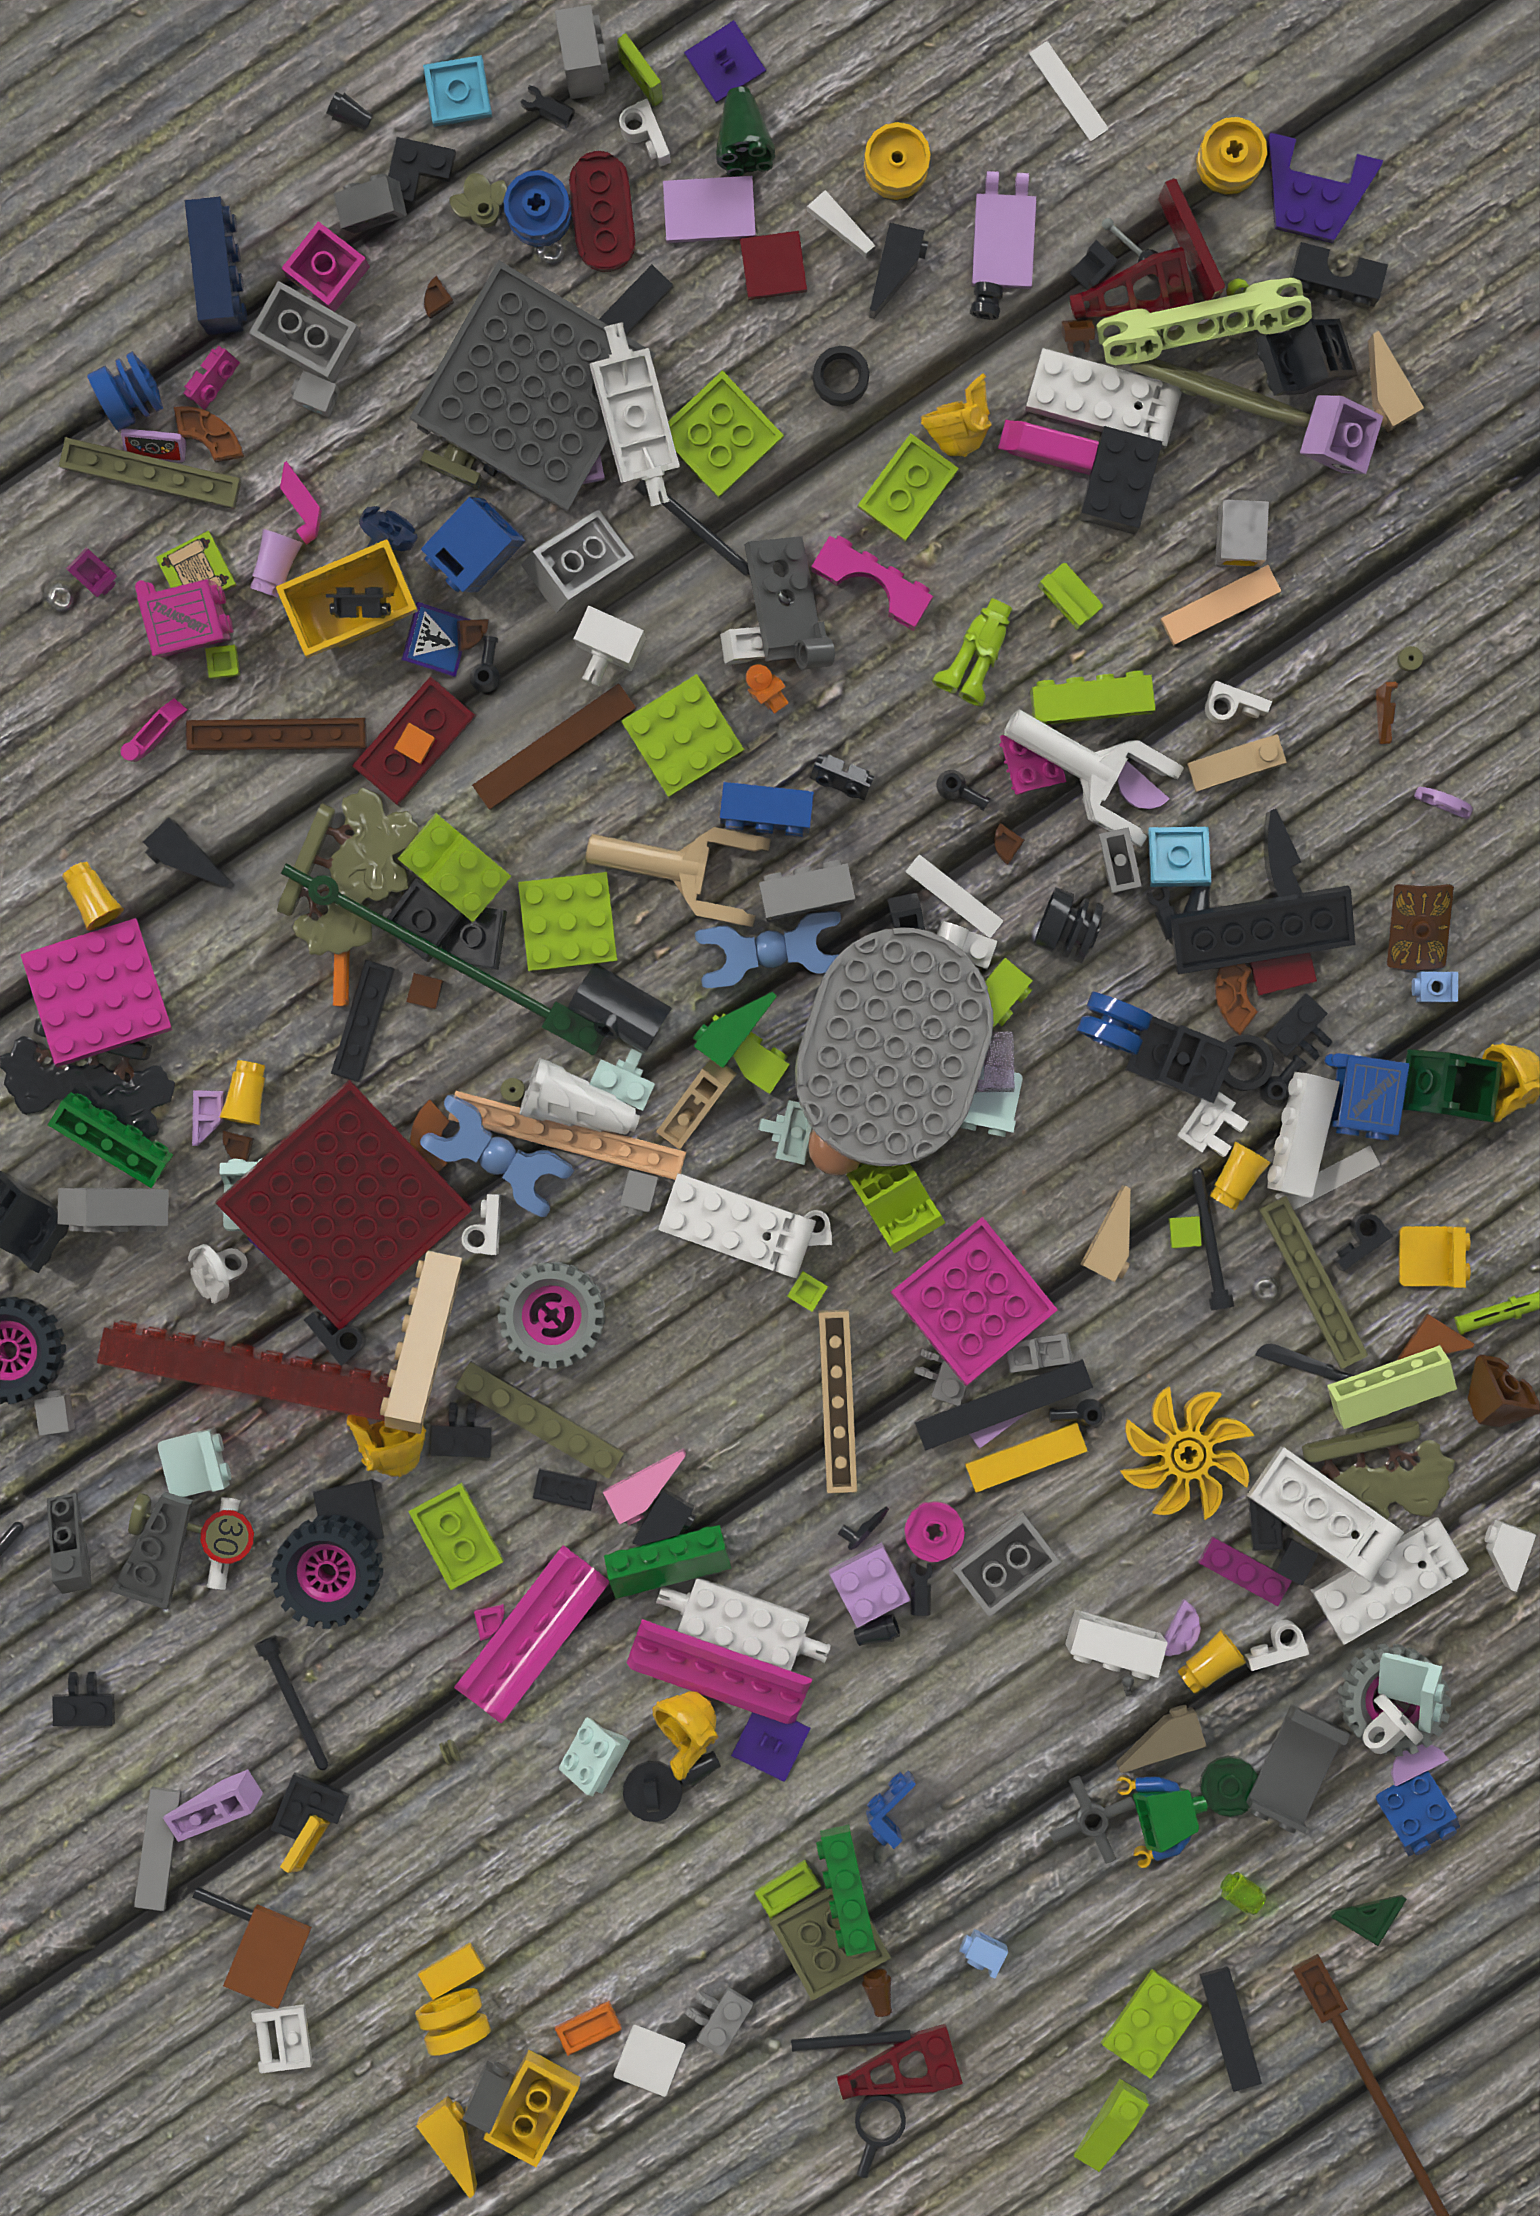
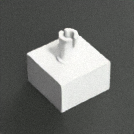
[573,605,646,687]

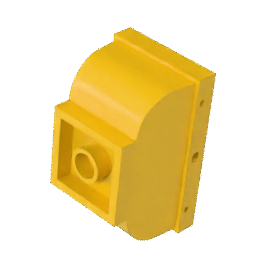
[276,539,418,658]

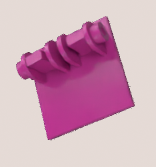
[999,724,1066,795]

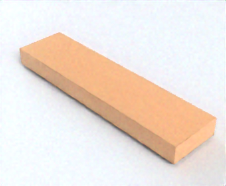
[1160,565,1281,646]

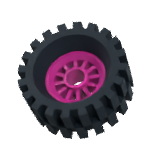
[0,1297,66,1404]
[271,1515,384,1629]

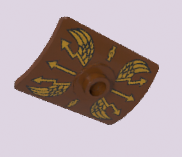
[1387,884,1454,970]

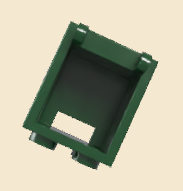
[1402,1049,1502,1123]

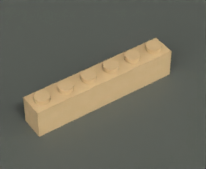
[380,1251,462,1434]
[818,1309,857,1493]

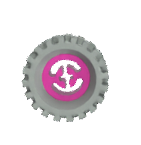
[498,1262,606,1369]
[1338,1644,1451,1756]

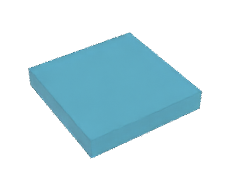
[423,55,492,127]
[1148,827,1211,887]

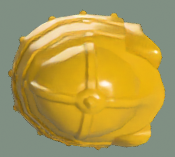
[921,373,992,457]
[1482,1043,1540,1123]
[346,1412,427,1477]
[652,1691,718,1780]

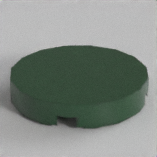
[1199,1755,1258,1817]

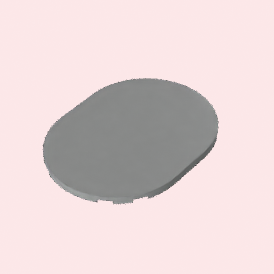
[795,928,993,1166]

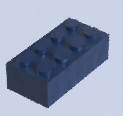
[184,196,247,335]

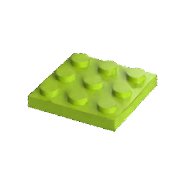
[668,370,784,499]
[621,674,744,798]
[518,872,618,971]

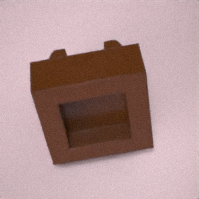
[1062,319,1095,353]

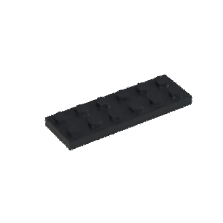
[1170,885,1356,975]

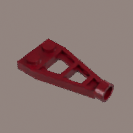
[1069,247,1195,319]
[836,2023,963,2100]

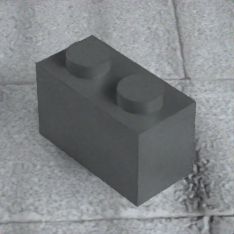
[334,174,407,234]

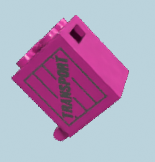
[135,579,234,657]

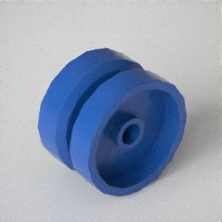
[504,170,572,247]
[1076,991,1153,1055]

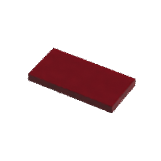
[1158,178,1225,301]
[352,676,476,806]

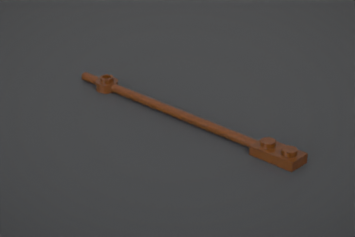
[1292,1954,1450,2216]

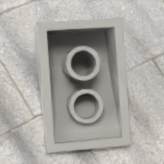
[521,509,634,613]

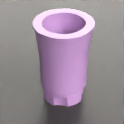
[250,529,303,598]

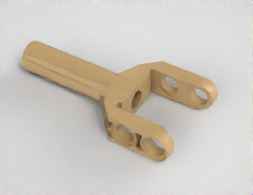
[586,827,771,927]

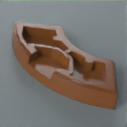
[174,406,244,463]
[1215,964,1258,1035]
[410,1099,451,1172]

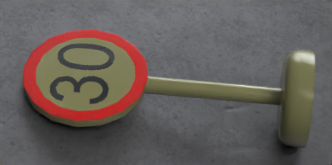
[128,1493,254,1564]

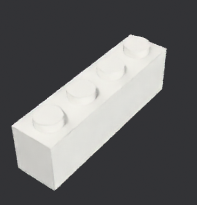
[1267,1072,1340,1198]

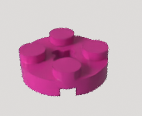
[904,1501,965,1562]

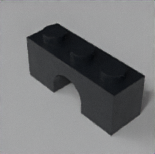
[1289,242,1388,308]

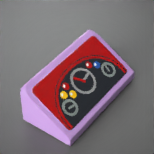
[121,428,186,463]

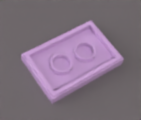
[663,176,756,243]

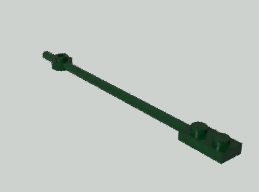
[281,863,604,1056]

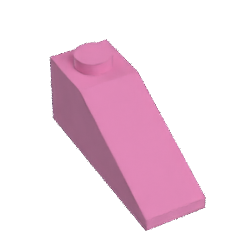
[603,1448,686,1526]

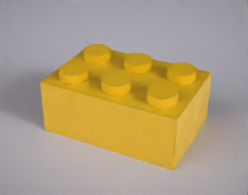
[483,2049,581,2167]

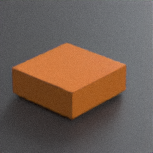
[394,723,436,764]

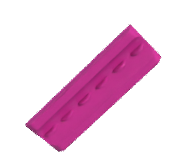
[454,1545,609,1723]
[626,1619,812,1724]

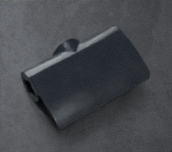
[567,964,672,1054]

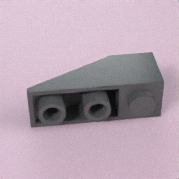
[47,1493,92,1594]

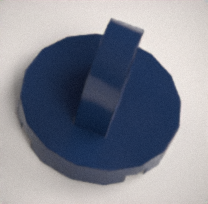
[359,506,418,551]

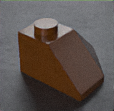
[1468,1354,1540,1427]

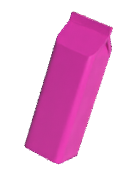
[998,420,1099,475]

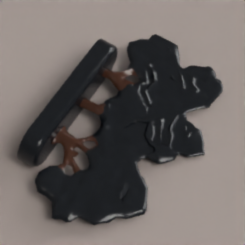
[0,1018,175,1140]

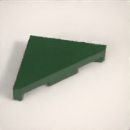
[1329,1895,1407,1946]

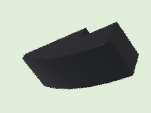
[1263,808,1303,898]

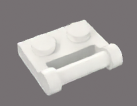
[251,2004,313,2073]

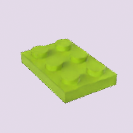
[857,433,959,542]
[408,1482,504,1590]
[1101,1969,1202,2079]

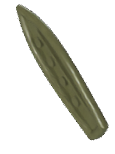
[1129,359,1311,428]

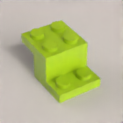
[397,813,511,922]
[846,1163,946,1254]

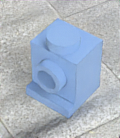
[1412,972,1458,1003]
[959,1929,1008,1979]

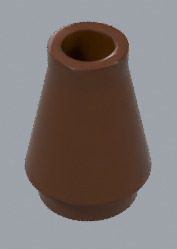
[862,1969,892,2017]

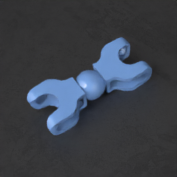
[695,911,841,988]
[420,1095,574,1217]

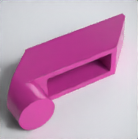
[280,461,322,545]
[121,698,188,762]

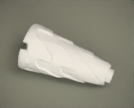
[519,1058,640,1135]

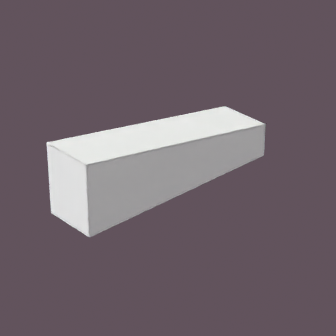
[807,190,875,258]

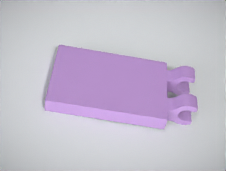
[972,171,1036,289]

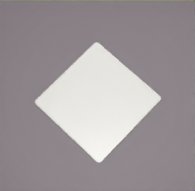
[613,2025,685,2097]

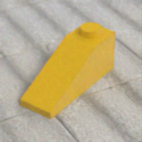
[416,2096,477,2198]

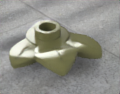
[449,173,507,228]

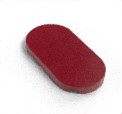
[569,151,636,272]

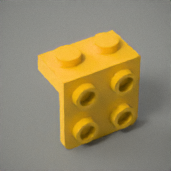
[1399,1226,1471,1288]

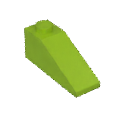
[1074,2079,1149,2172]

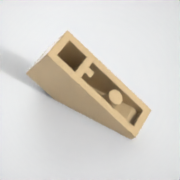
[1368,331,1424,432]
[1187,734,1287,792]
[656,1059,737,1150]
[1081,1185,1131,1282]

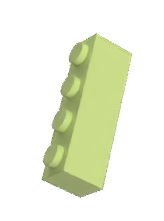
[1327,1345,1457,1429]

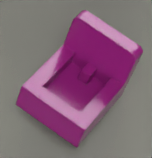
[66,547,117,597]

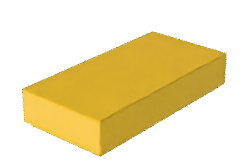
[280,1815,330,1873]
[418,1942,485,2000]

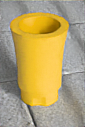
[62,861,124,931]
[219,1060,265,1126]
[1210,1141,1271,1210]
[1177,1629,1247,1694]

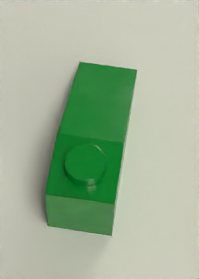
[693,992,777,1068]

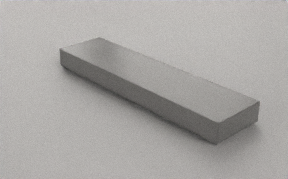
[134,1787,182,1911]

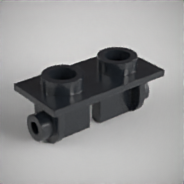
[326,587,394,618]
[810,753,874,801]

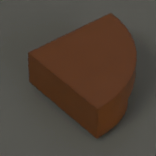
[424,276,454,319]
[457,619,489,651]
[994,824,1025,865]
[222,1131,254,1162]

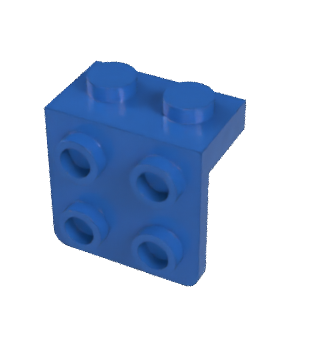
[866,1770,916,1849]
[1376,1771,1460,1857]

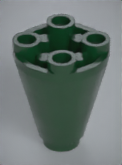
[716,87,775,177]

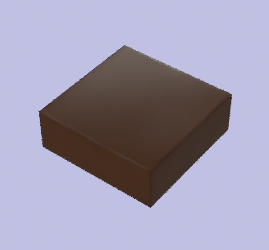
[406,973,443,1009]

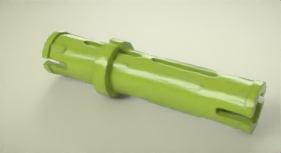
[1454,1290,1540,1335]

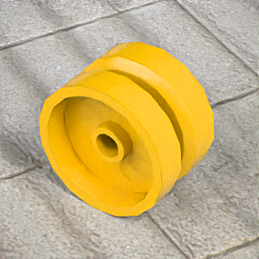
[1196,117,1267,194]
[863,122,931,200]
[415,1988,491,2056]

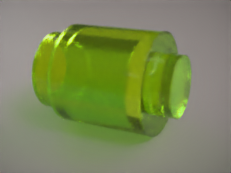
[1220,1872,1266,1915]

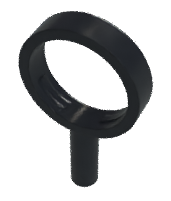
[855,2094,906,2178]

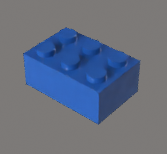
[720,782,814,837]

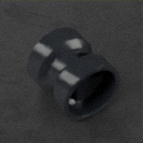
[970,282,1004,320]

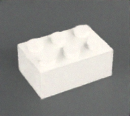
[1065,1610,1168,1680]

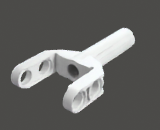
[1004,709,1184,848]

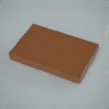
[223,1904,312,2009]

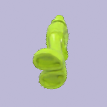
[932,598,1012,707]

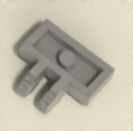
[914,1349,967,1406]
[685,1987,753,2056]

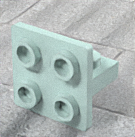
[559,1717,630,1796]

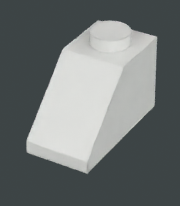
[1485,1520,1536,1592]

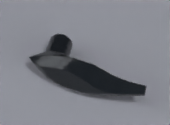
[838,1506,889,1550]

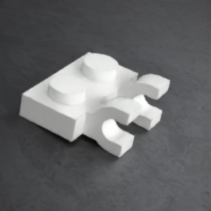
[1177,1092,1248,1157]

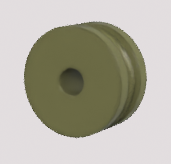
[1397,646,1423,672]
[501,1078,525,1102]
[439,1739,460,1766]

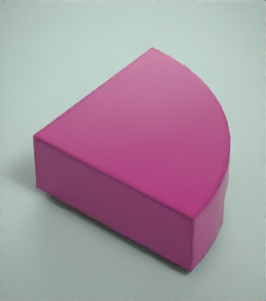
[474,1604,505,1641]

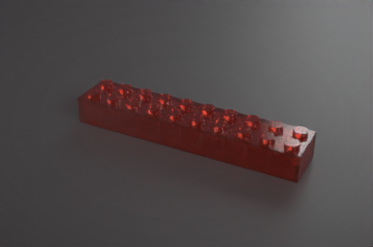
[97,1320,391,1421]

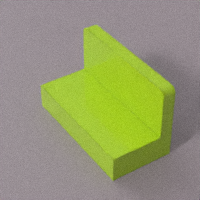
[1038,563,1103,630]

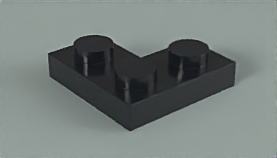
[388,137,456,204]
[271,1772,350,1840]

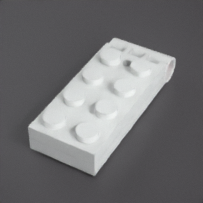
[1025,348,1182,449]
[658,1173,816,1278]
[1247,1447,1404,1582]
[1310,1517,1469,1645]

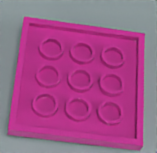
[20,918,172,1067]
[890,1217,1058,1386]

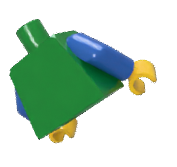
[1116,1775,1208,1868]

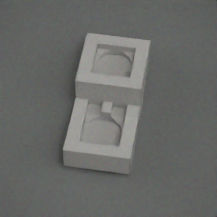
[1007,1332,1073,1373]

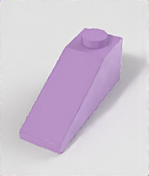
[163,1770,263,1842]

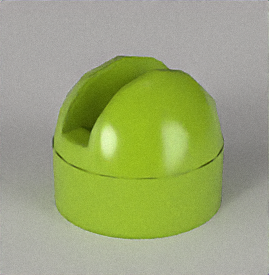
[1226,278,1250,296]

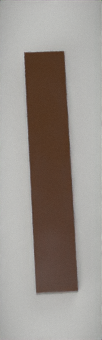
[472,683,636,810]
[186,718,367,751]

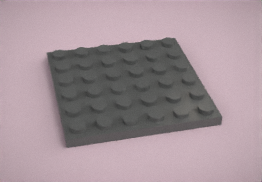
[410,260,656,511]

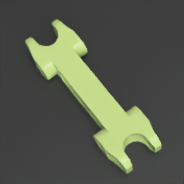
[1096,278,1312,365]

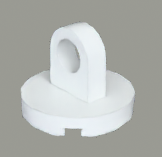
[188,1244,248,1304]
[1363,1693,1423,1754]

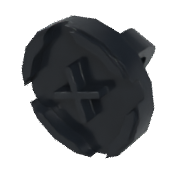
[623,1761,682,1822]

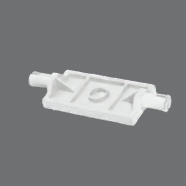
[590,322,680,506]
[656,1577,831,1671]

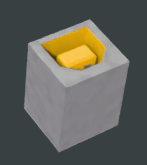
[1215,500,1269,567]

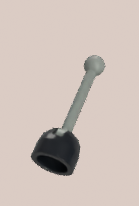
[1102,218,1158,277]

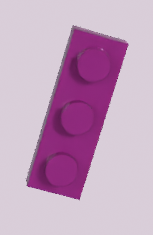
[1198,1536,1292,1606]

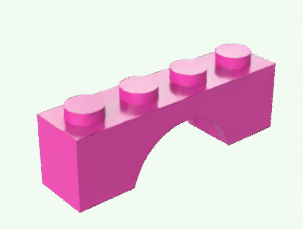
[811,536,933,631]

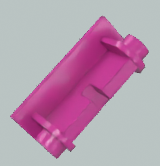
[183,346,240,410]

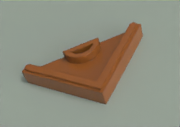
[1376,681,1398,744]
[1397,1314,1475,1360]

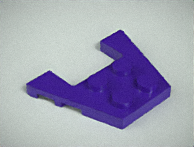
[1267,132,1383,243]

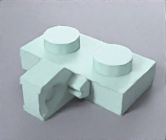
[590,1048,655,1111]
[758,1100,813,1165]

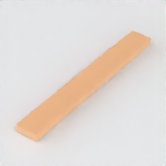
[448,1091,686,1180]

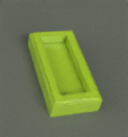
[755,1860,821,1919]

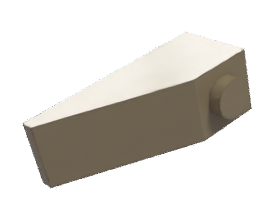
[1116,1705,1207,1773]

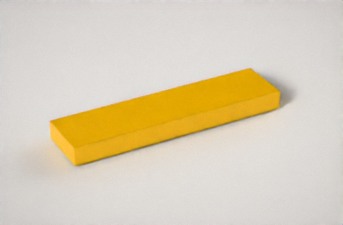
[965,1422,1087,1492]

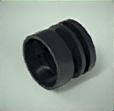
[1033,887,1104,963]

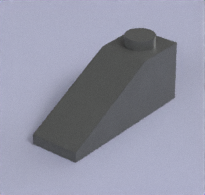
[462,2061,514,2134]

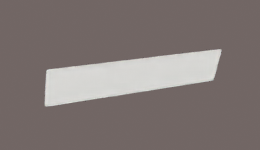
[1029,41,1108,141]
[906,855,1003,938]
[1275,1146,1380,1210]

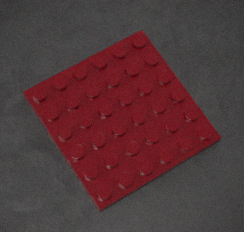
[215,1079,472,1330]

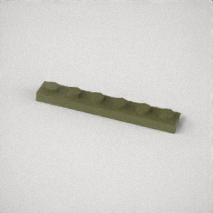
[59,437,242,509]
[1258,1196,1368,1369]
[455,1361,624,1479]

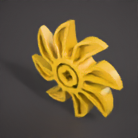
[1120,1386,1254,1520]

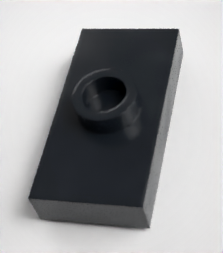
[533,1468,598,1511]
[1248,1490,1283,1551]

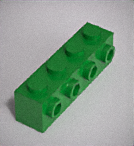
[48,1092,174,1188]
[604,1525,732,1599]
[816,1824,876,1956]

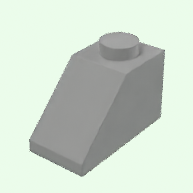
[1099,827,1142,893]

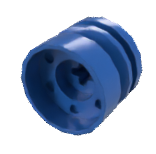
[87,351,163,432]

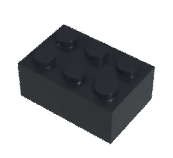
[1078,426,1163,535]

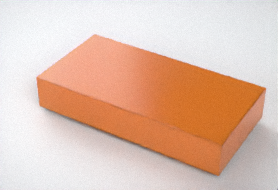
[333,950,350,1007]
[555,2001,622,2056]

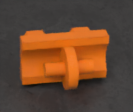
[746,664,789,713]

